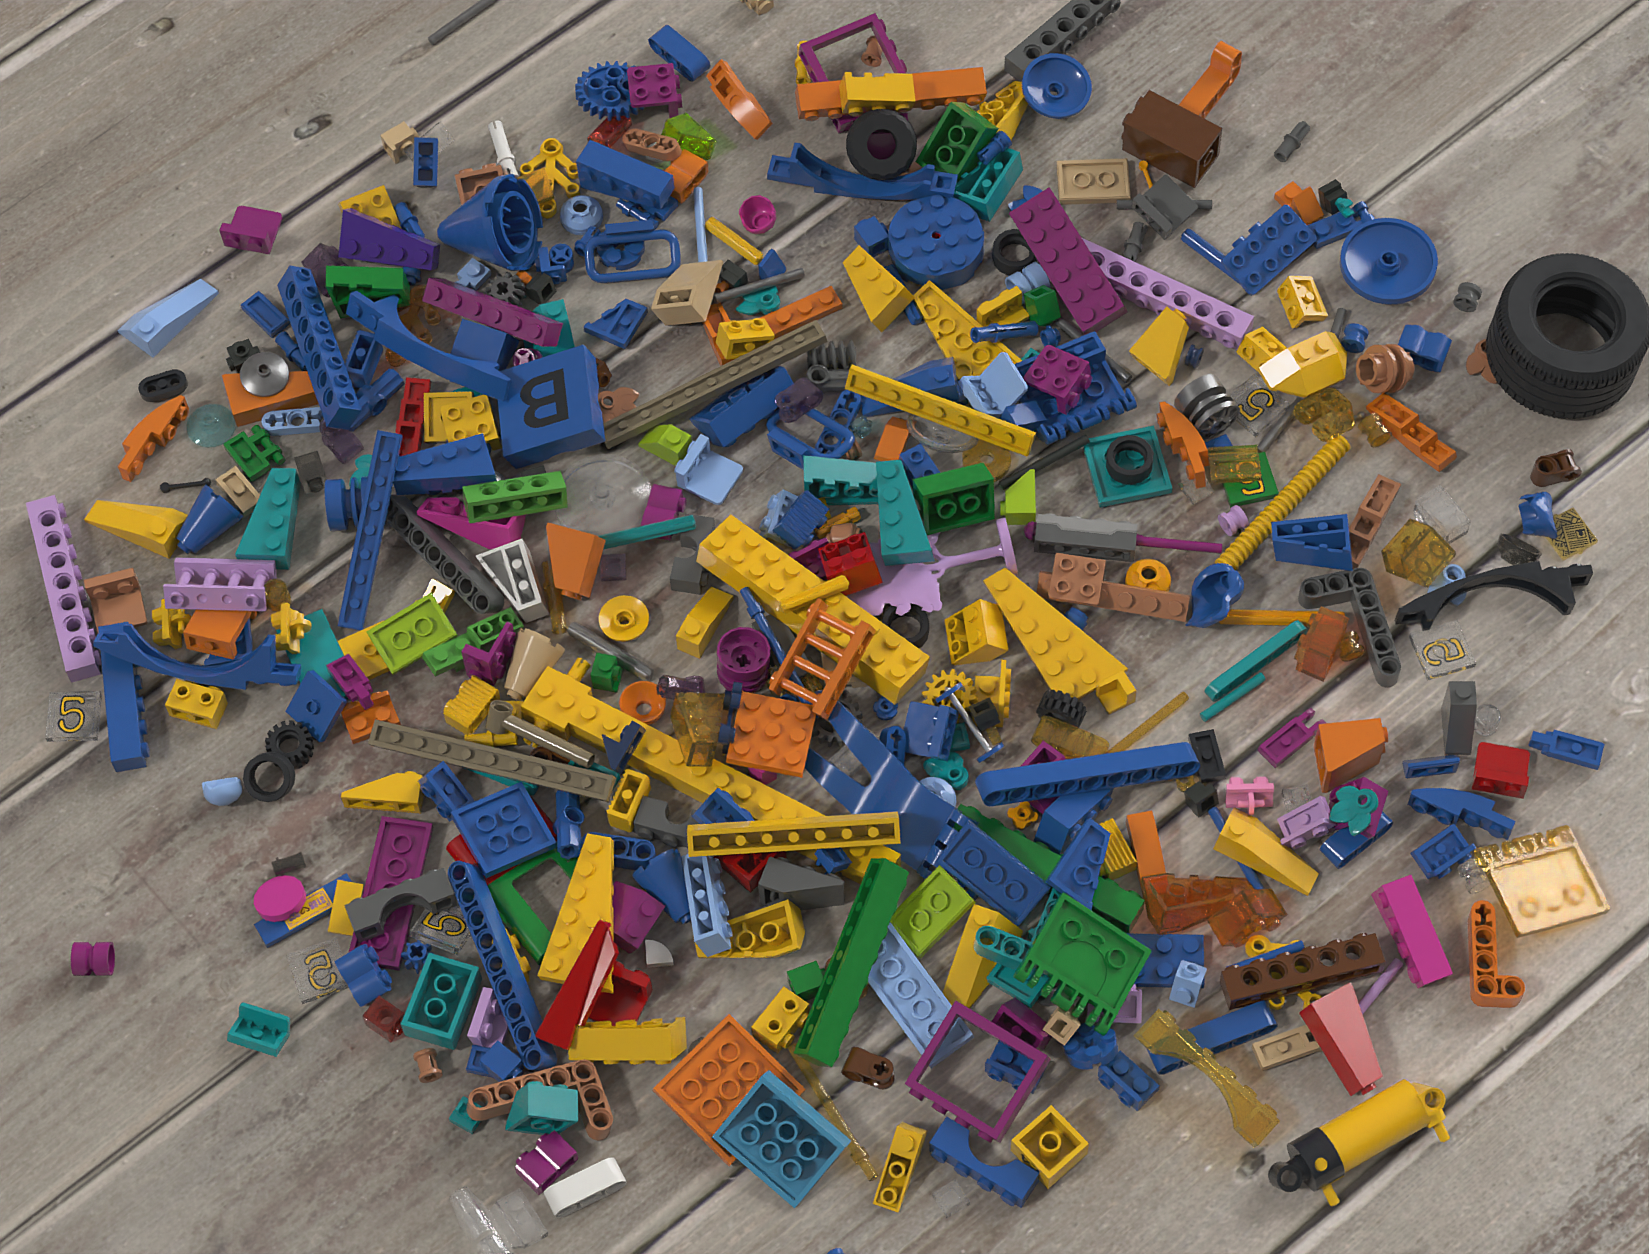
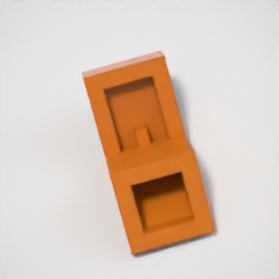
[874,416,915,461]

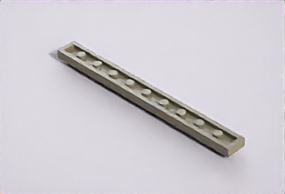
[603,320,828,449]
[368,719,616,802]

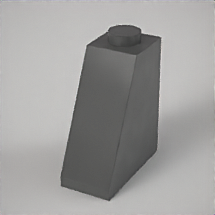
[1441,681,1477,755]

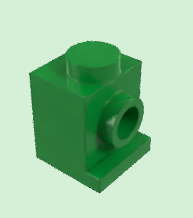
[590,653,624,693]

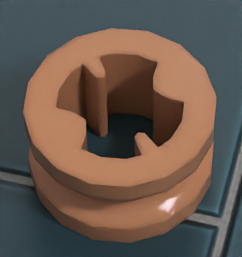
[841,439,862,461]

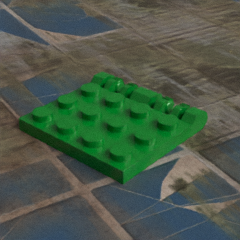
[1013,892,1152,1036]

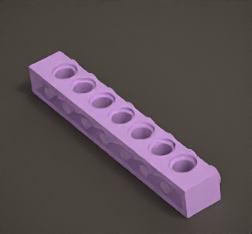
[1082,238,1254,350]
[26,495,102,683]

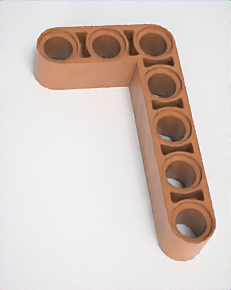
[467,1059,613,1141]

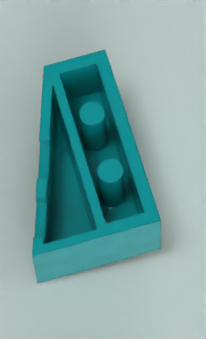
[953,148,1023,222]

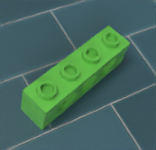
[462,471,568,523]

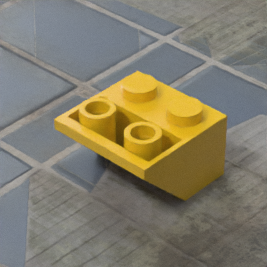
[944,599,1009,665]

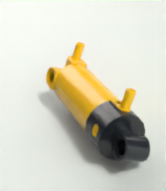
[1268,1079,1450,1206]

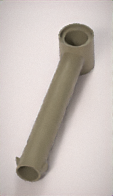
[485,700,595,768]

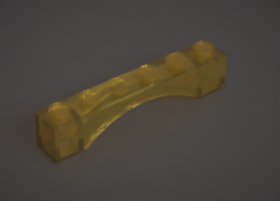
[1133,1008,1280,1148]

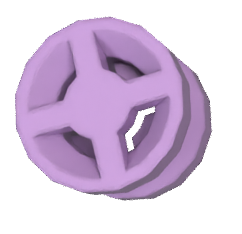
[1218,505,1249,536]

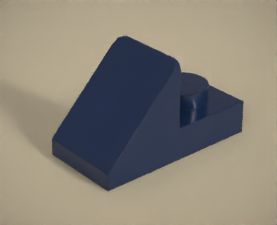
[602,721,646,775]

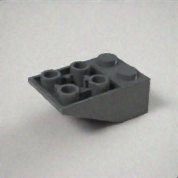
[758,857,845,911]

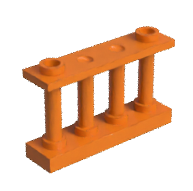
[768,598,876,721]

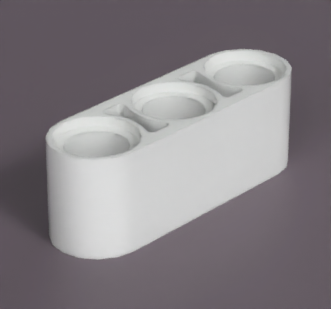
[544,1158,627,1218]

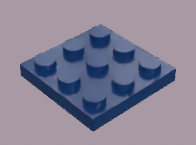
[451,782,557,878]

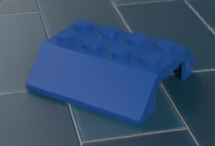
[1014,331,1137,445]

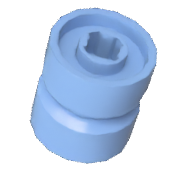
[1005,262,1050,304]

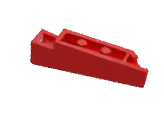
[535,920,619,1050]

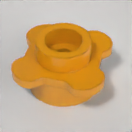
[1007,801,1038,830]

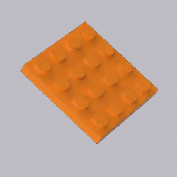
[652,1014,806,1167]

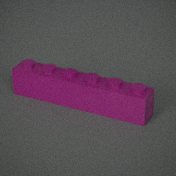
[422,278,563,347]

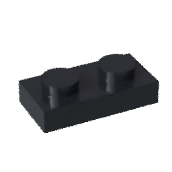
[1188,729,1226,784]

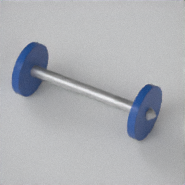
[935,682,1004,763]

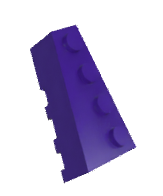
[338,208,441,270]

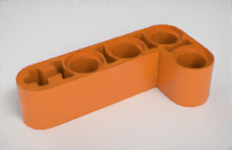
[1179,41,1242,119]
[1468,900,1525,1008]

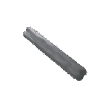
[567,622,654,681]

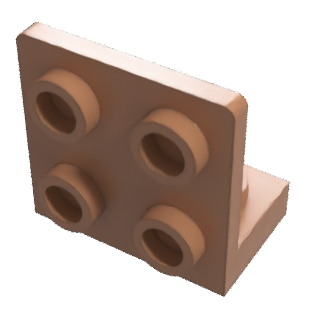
[1048,553,1106,607]
[84,568,148,633]

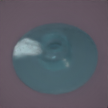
[186,404,236,448]

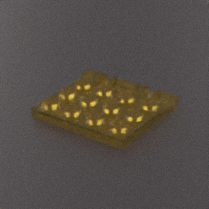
[1474,825,1610,938]

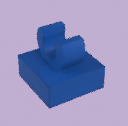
[815,847,852,875]

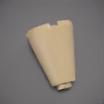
[504,627,565,701]

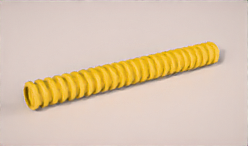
[1215,434,1351,570]

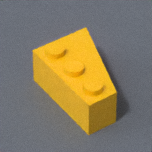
[839,72,915,116]
[842,245,915,333]

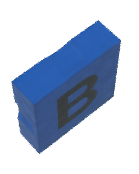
[497,344,606,469]

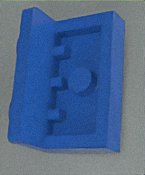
[418,761,475,822]
[692,788,755,824]
[1410,823,1476,879]

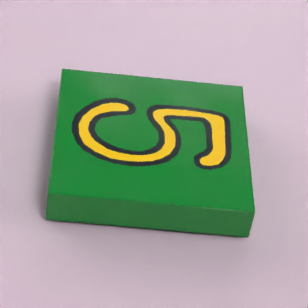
[1217,452,1279,508]

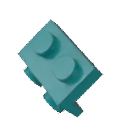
[227,1002,290,1057]

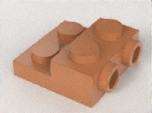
[455,163,503,205]

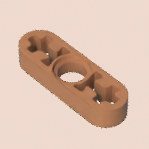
[622,129,682,161]

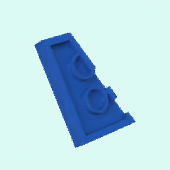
[1045,818,1111,910]

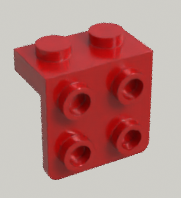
[1472,742,1530,799]
[588,961,653,1026]

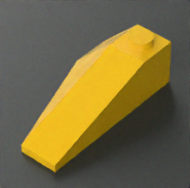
[976,81,1028,140]
[84,500,188,559]
[693,900,805,958]

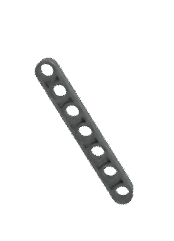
[386,494,504,614]

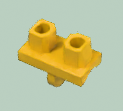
[152,599,192,649]
[271,602,311,655]

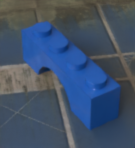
[929,1116,1039,1208]

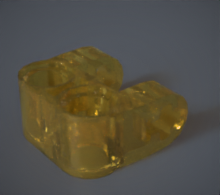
[1293,388,1355,442]

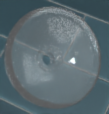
[906,413,978,453]

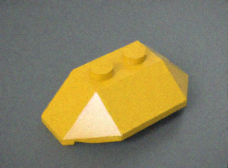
[1257,331,1347,398]

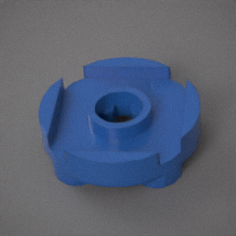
[597,230,645,271]
[1063,1023,1118,1070]

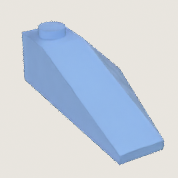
[118,279,219,358]

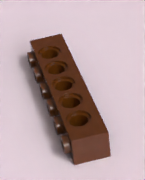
[1220,933,1386,1010]

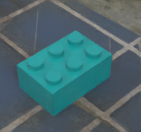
[401,953,482,1050]

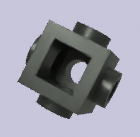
[225,339,262,373]

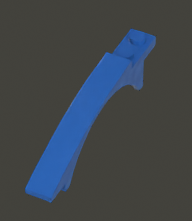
[767,142,958,200]
[346,291,511,401]
[93,623,301,690]

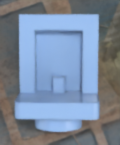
[1169,960,1207,1008]

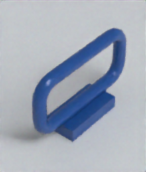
[584,220,681,283]
[766,401,855,470]

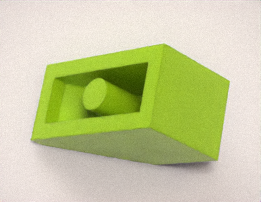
[638,424,692,466]
[1000,469,1036,525]

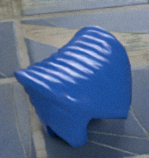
[1518,492,1558,539]

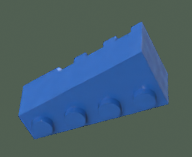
[576,140,675,210]

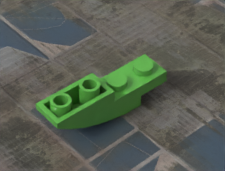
[422,607,524,677]

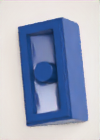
[1402,755,1460,778]

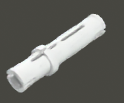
[488,121,519,179]

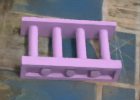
[163,558,277,611]

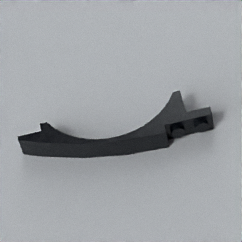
[1394,561,1593,631]

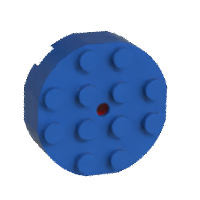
[888,195,984,290]

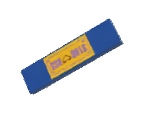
[254,873,352,948]

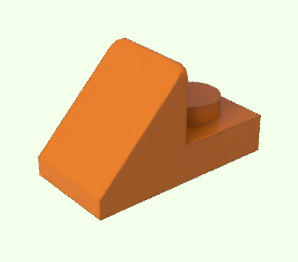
[1274,181,1324,225]

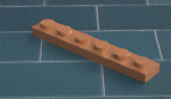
[1036,571,1190,622]

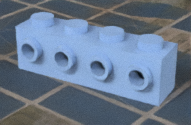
[682,854,733,957]

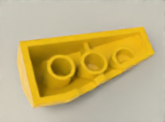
[1213,807,1319,896]
[942,904,1023,1009]

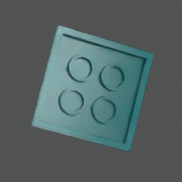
[1082,425,1173,507]

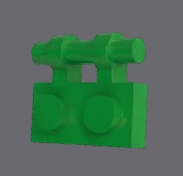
[223,425,286,482]

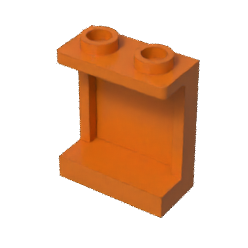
[183,609,257,659]

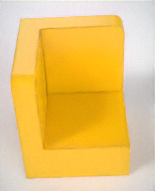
[1096,670,1136,714]

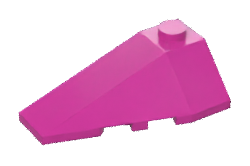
[417,497,526,550]

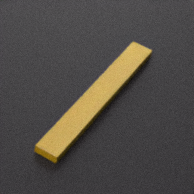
[845,365,1036,457]

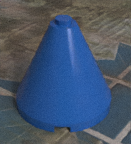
[437,174,543,271]

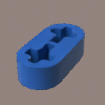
[879,726,906,765]

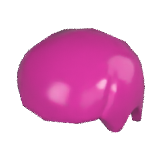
[739,195,777,235]

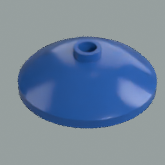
[1022,53,1092,119]

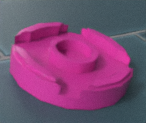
[253,875,306,922]

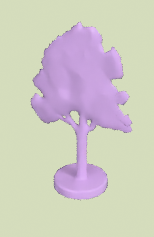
[846,518,1019,616]

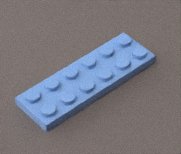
[868,923,974,1069]

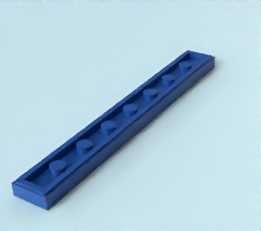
[338,430,403,631]

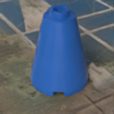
[176,485,244,554]
[632,849,691,924]

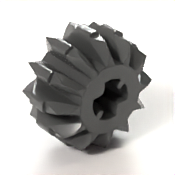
[485,272,526,307]

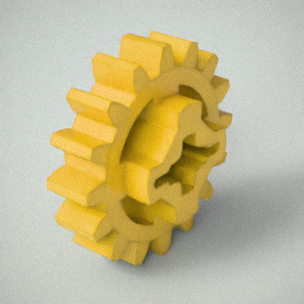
[922,669,978,724]

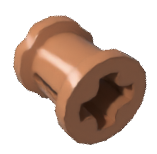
[861,35,883,67]
[413,1048,443,1083]

